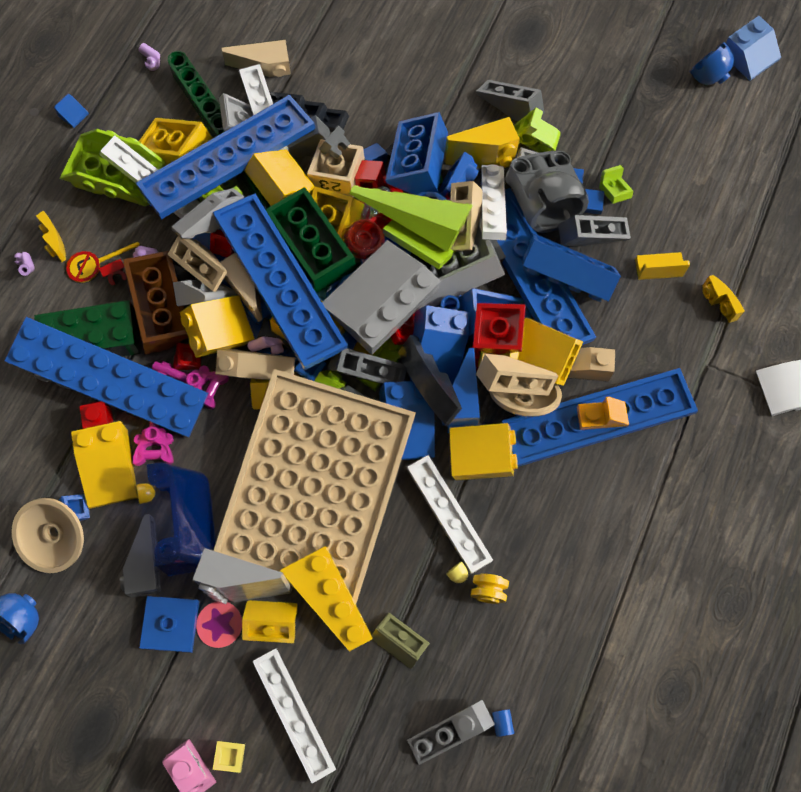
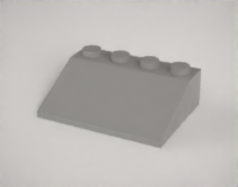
[419,217,505,309]
[322,240,441,355]
[193,548,292,604]

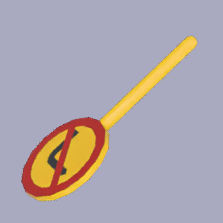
[66,242,140,283]

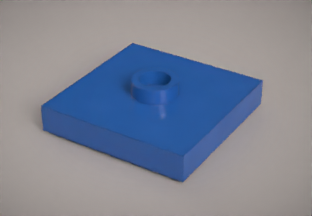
[139,596,199,653]

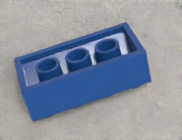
[386,112,448,195]
[522,233,621,302]

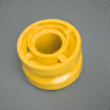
[471,574,509,604]

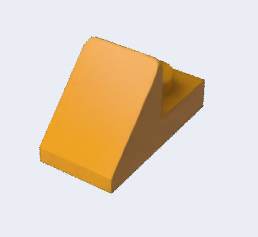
[577,397,629,430]

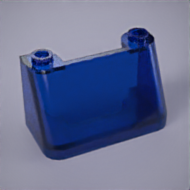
[147,463,216,576]

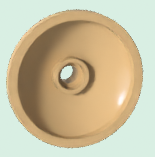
[489,384,562,417]
[12,498,84,573]

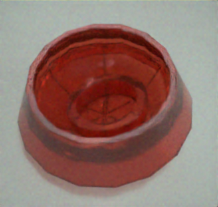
[344,219,385,259]

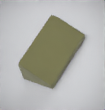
[372,613,430,669]

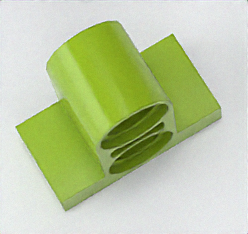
[513,108,560,153]

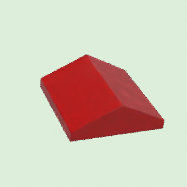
[473,303,526,355]

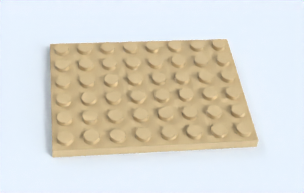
[213,369,416,604]

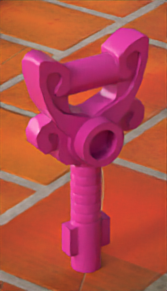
[152,361,229,409]
[133,422,174,466]

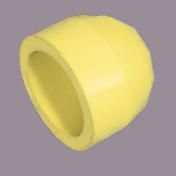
[446,561,468,583]

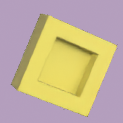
[213,741,245,773]

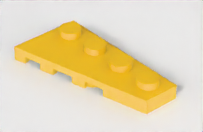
[280,546,373,651]

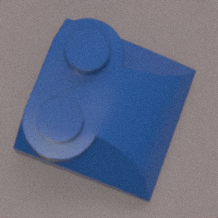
[437,152,479,200]

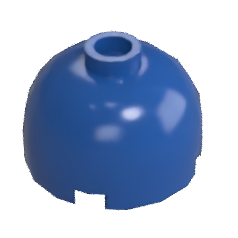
[689,42,734,85]
[0,593,39,644]

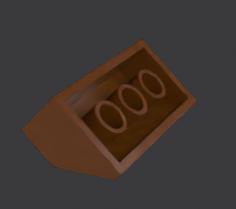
[123,251,188,354]

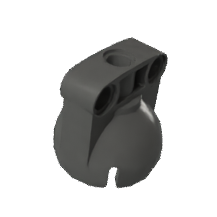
[505,151,589,233]

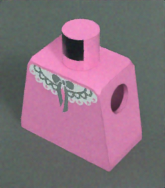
[162,739,216,792]

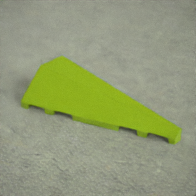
[349,185,473,252]

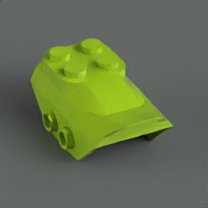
[60,129,165,206]

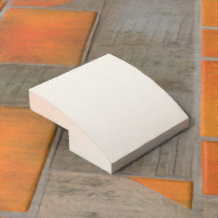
[756,360,801,416]

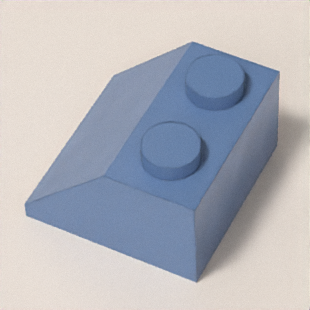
[726,16,781,81]

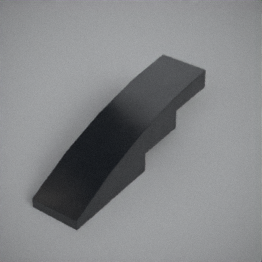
[269,92,349,132]
[398,335,462,426]

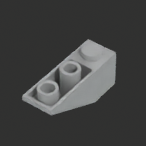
[172,188,244,239]
[407,700,495,765]

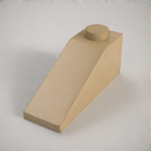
[222,40,291,77]
[450,181,483,252]
[168,236,227,292]
[220,253,262,322]
[567,347,615,381]
[215,349,295,380]
[476,354,558,396]

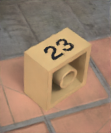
[307,139,365,198]

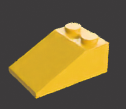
[444,117,520,168]
[139,118,213,166]
[312,186,365,244]
[71,421,138,509]

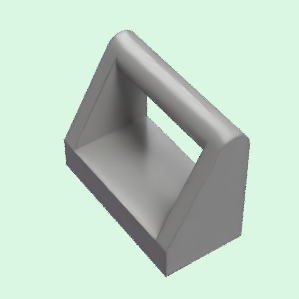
[173,280,236,306]

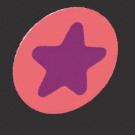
[196,602,242,648]

